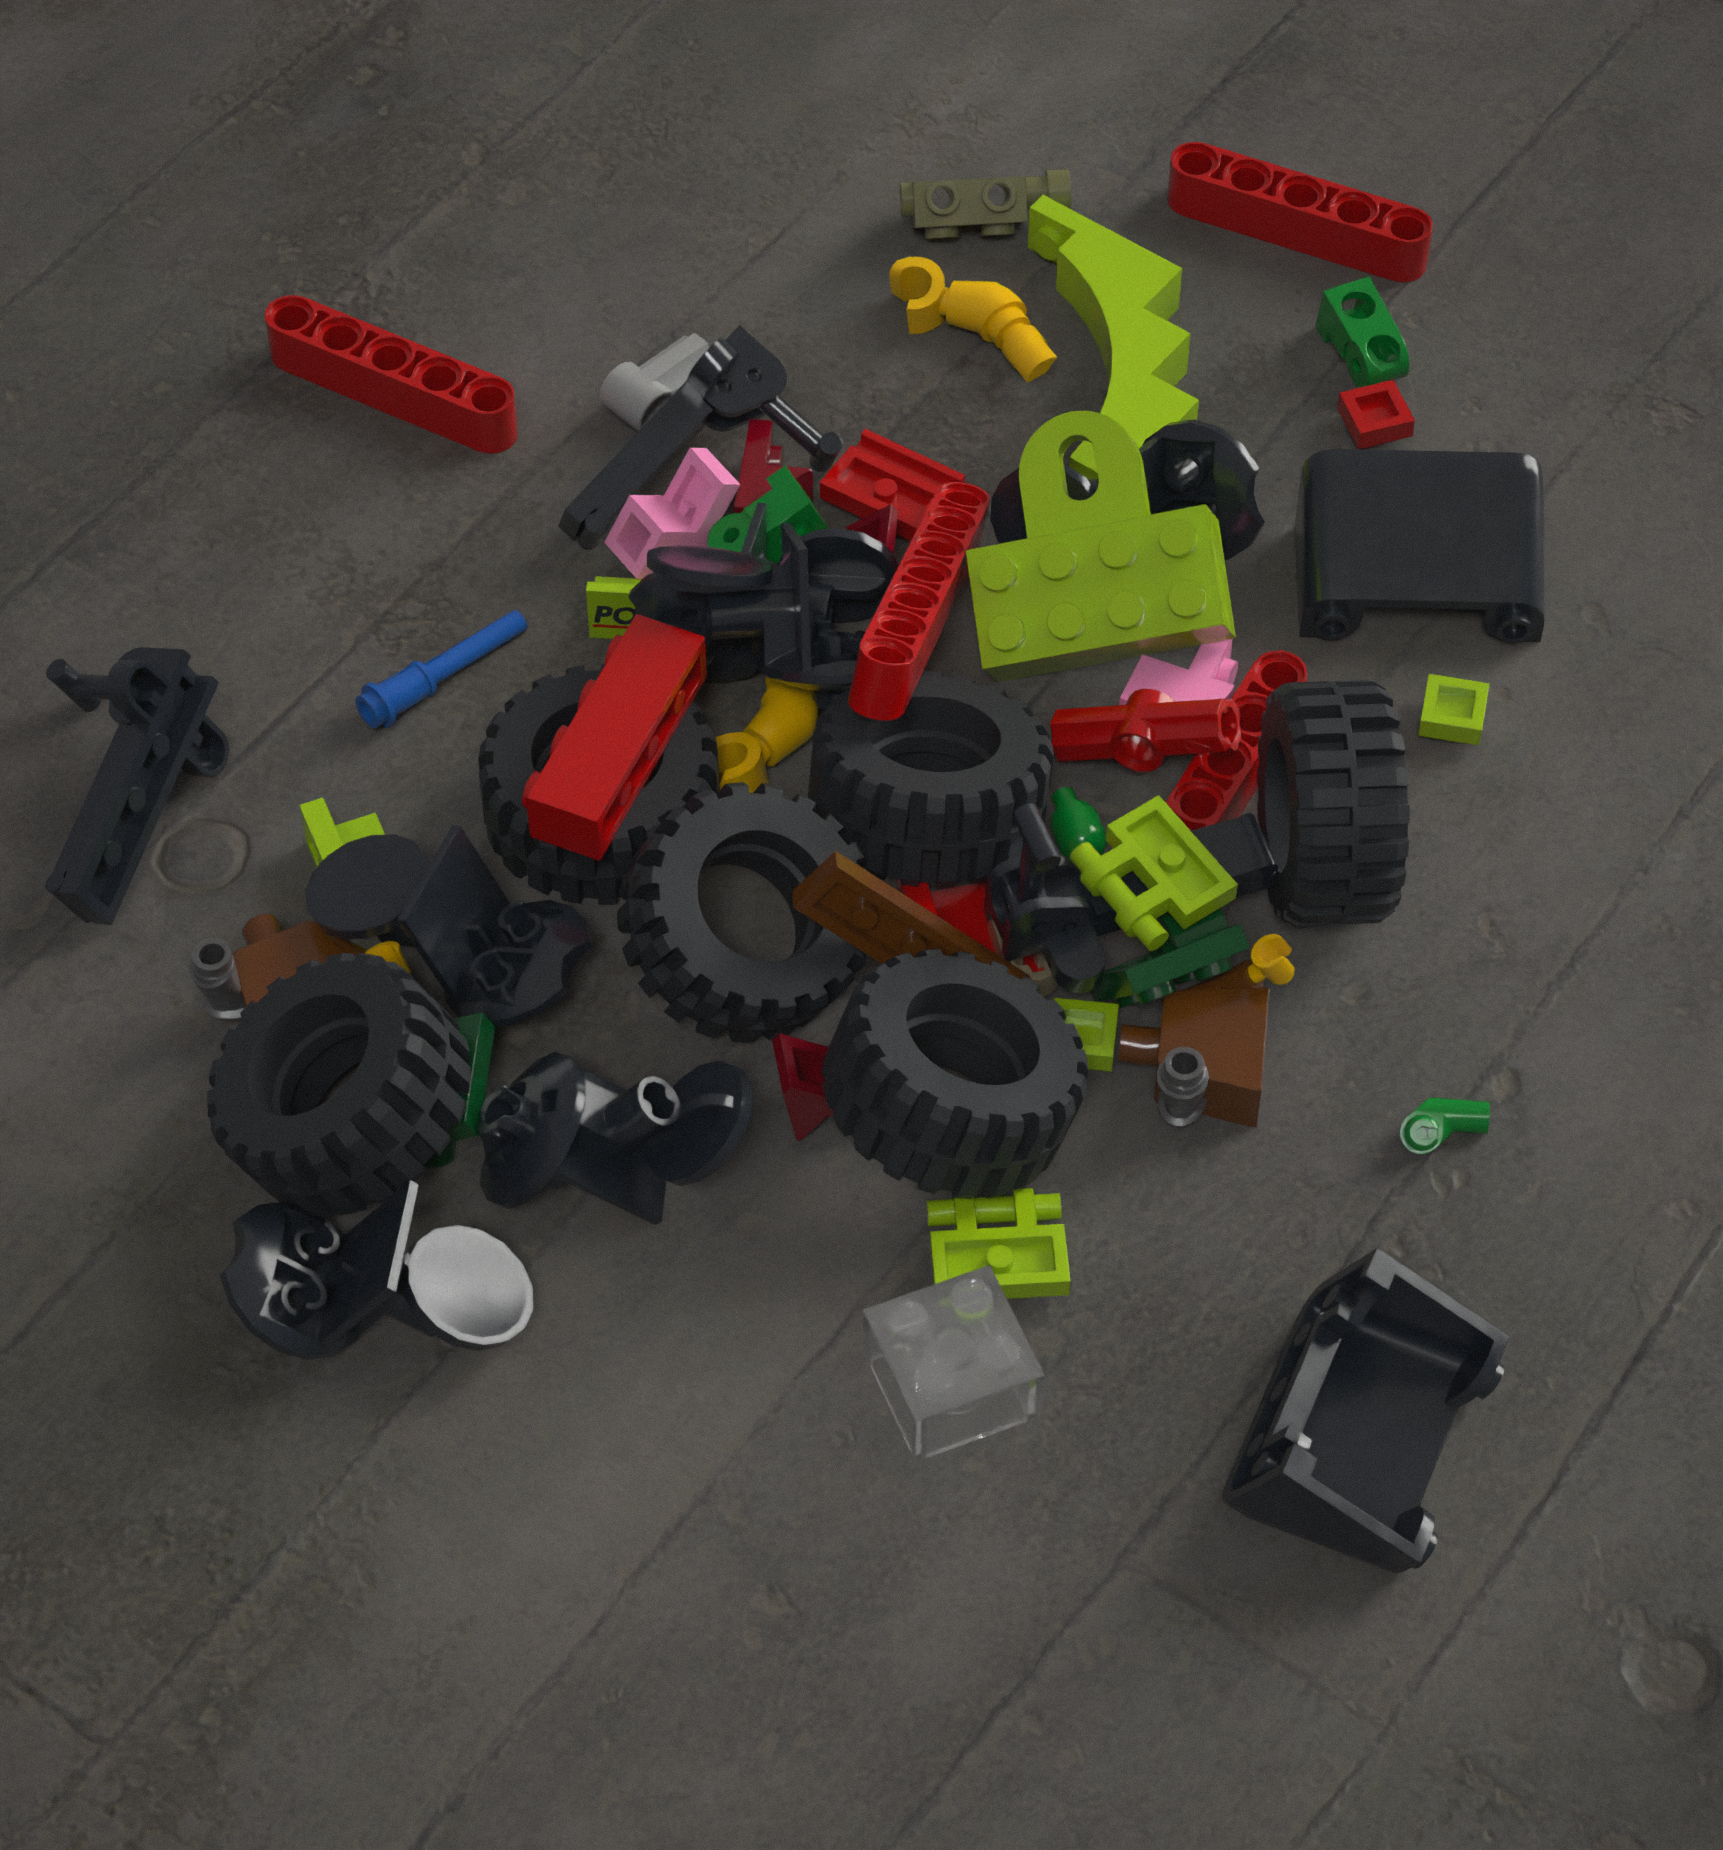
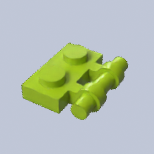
[1070,795,1238,951]
[926,1188,1071,1303]

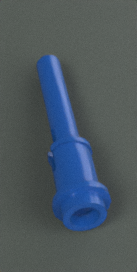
[355,610,527,728]

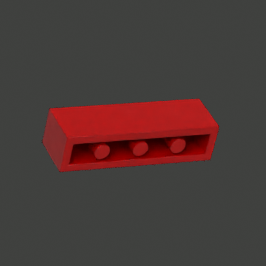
[522,614,707,861]

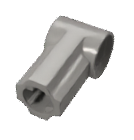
[599,333,709,432]

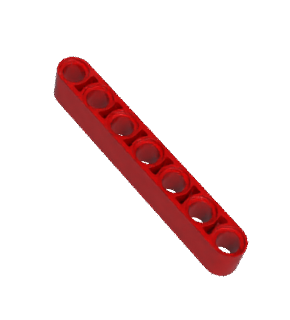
[848,482,990,721]

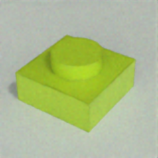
[1418,674,1490,746]
[1054,997,1119,1072]

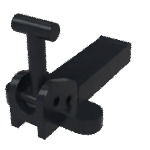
[558,325,843,550]
[45,647,229,925]
[983,803,1279,993]

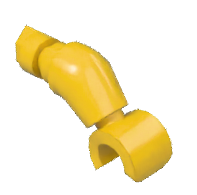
[889,257,1057,383]
[715,676,818,793]

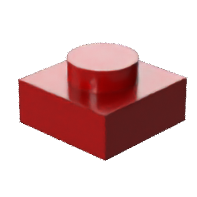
[1337,380,1415,449]

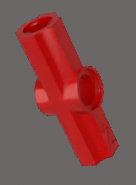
[1050,688,1241,772]

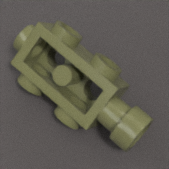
[900,169,1071,239]

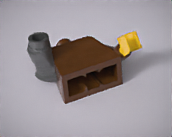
[189,914,411,1021]
[1118,934,1295,1127]

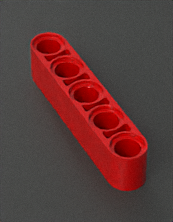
[1167,142,1433,283]
[265,295,518,454]
[1166,650,1308,831]

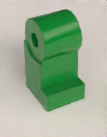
[1315,276,1410,388]
[707,465,829,563]

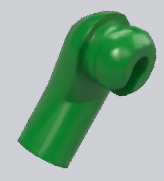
[1400,1097,1490,1154]

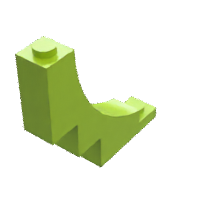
[1028,195,1199,479]

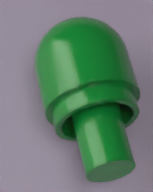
[1051,787,1107,863]

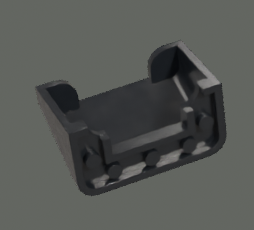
[1294,449,1544,643]
[1222,1248,1510,1574]

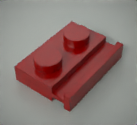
[820,429,965,541]

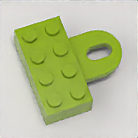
[966,411,1236,682]

